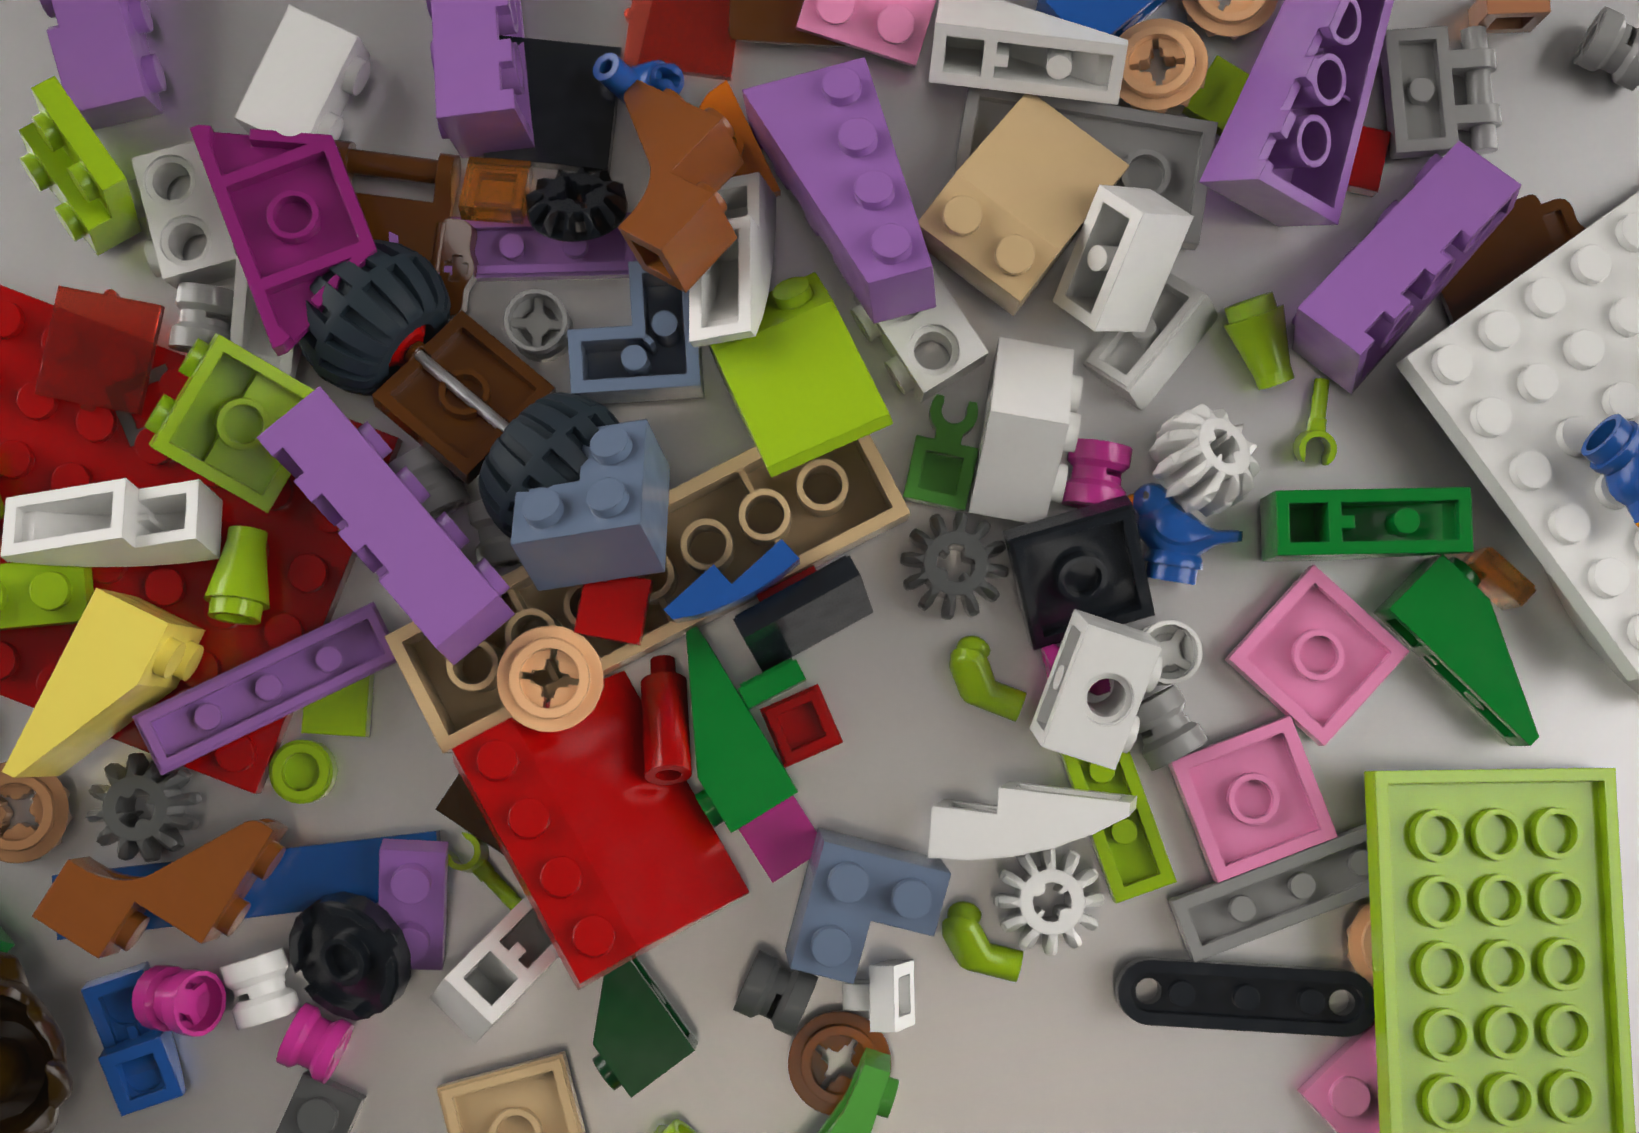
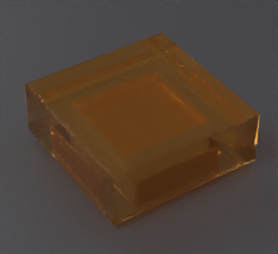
[458,157,534,224]
[1462,547,1536,611]

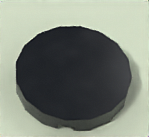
[289,891,411,1021]

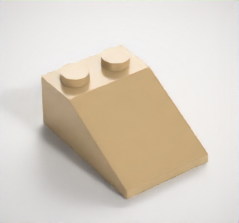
[918,94,1130,317]

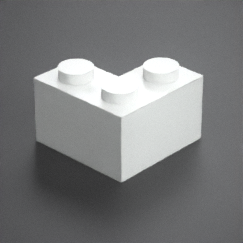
[968,336,1083,523]

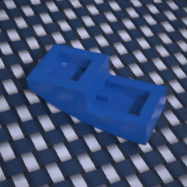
[663,539,800,623]
[81,961,186,1117]

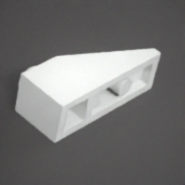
[928,0,1128,105]
[430,896,559,1043]

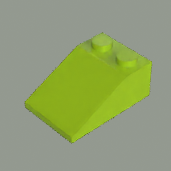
[708,272,893,478]

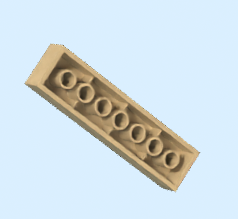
[384,434,910,753]

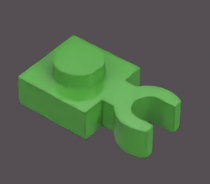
[903,394,979,512]

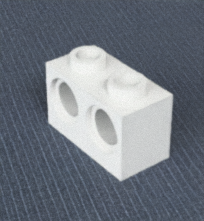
[128,141,237,289]
[850,267,989,403]

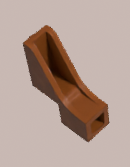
[618,80,744,293]
[32,818,289,959]

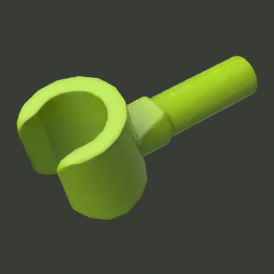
[1293,378,1337,466]
[448,832,522,910]

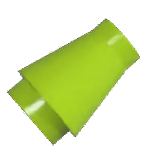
[1223,292,1295,390]
[204,526,270,625]

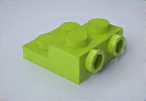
[19,76,142,256]
[144,333,334,513]

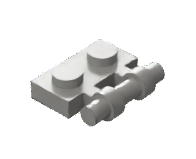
[1380,26,1502,159]

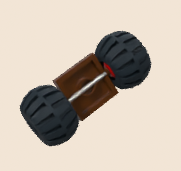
[299,240,620,538]

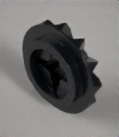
[526,167,628,242]

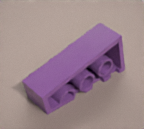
[40,0,167,130]
[426,0,535,159]
[1199,0,1394,227]
[742,57,936,324]
[1291,141,1522,395]
[256,386,515,665]

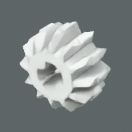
[1148,403,1261,517]
[993,848,1105,956]

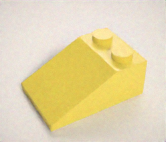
[2,588,206,778]

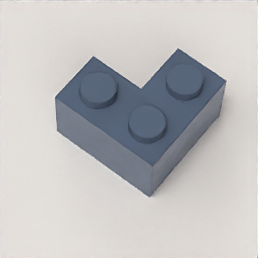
[567,261,705,404]
[510,419,670,591]
[785,828,951,984]

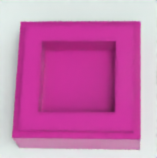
[739,795,817,883]

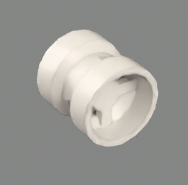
[1141,620,1203,686]
[219,948,301,1030]

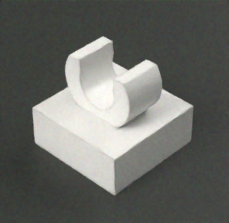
[842,959,915,1033]

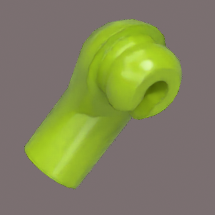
[949,636,1027,722]
[942,901,1023,982]

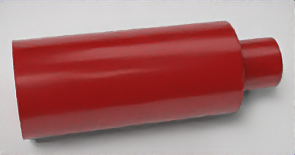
[641,655,692,785]

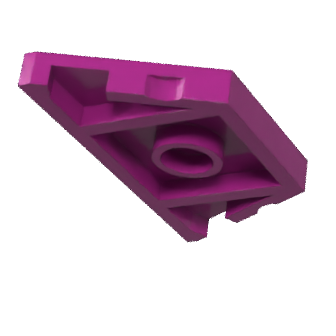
[190,125,377,356]

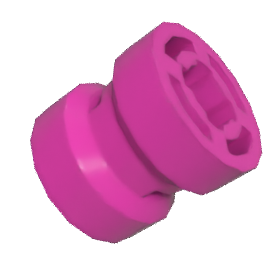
[1061,438,1133,509]
[132,965,226,1037]

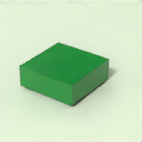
[738,658,806,710]

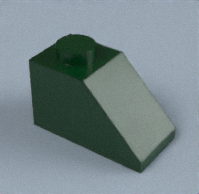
[593,957,698,1098]

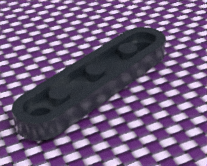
[1115,957,1375,1037]

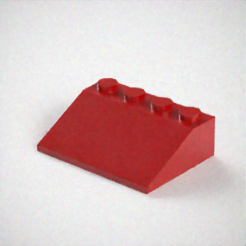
[452,671,750,990]

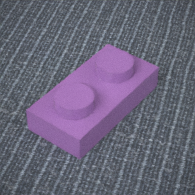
[378,838,449,970]

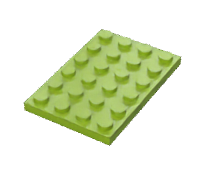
[1364,768,1636,1133]

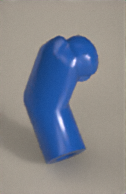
[593,52,684,105]

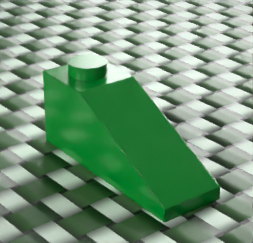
[1260,487,1474,562]
[1373,554,1539,746]
[686,626,798,833]

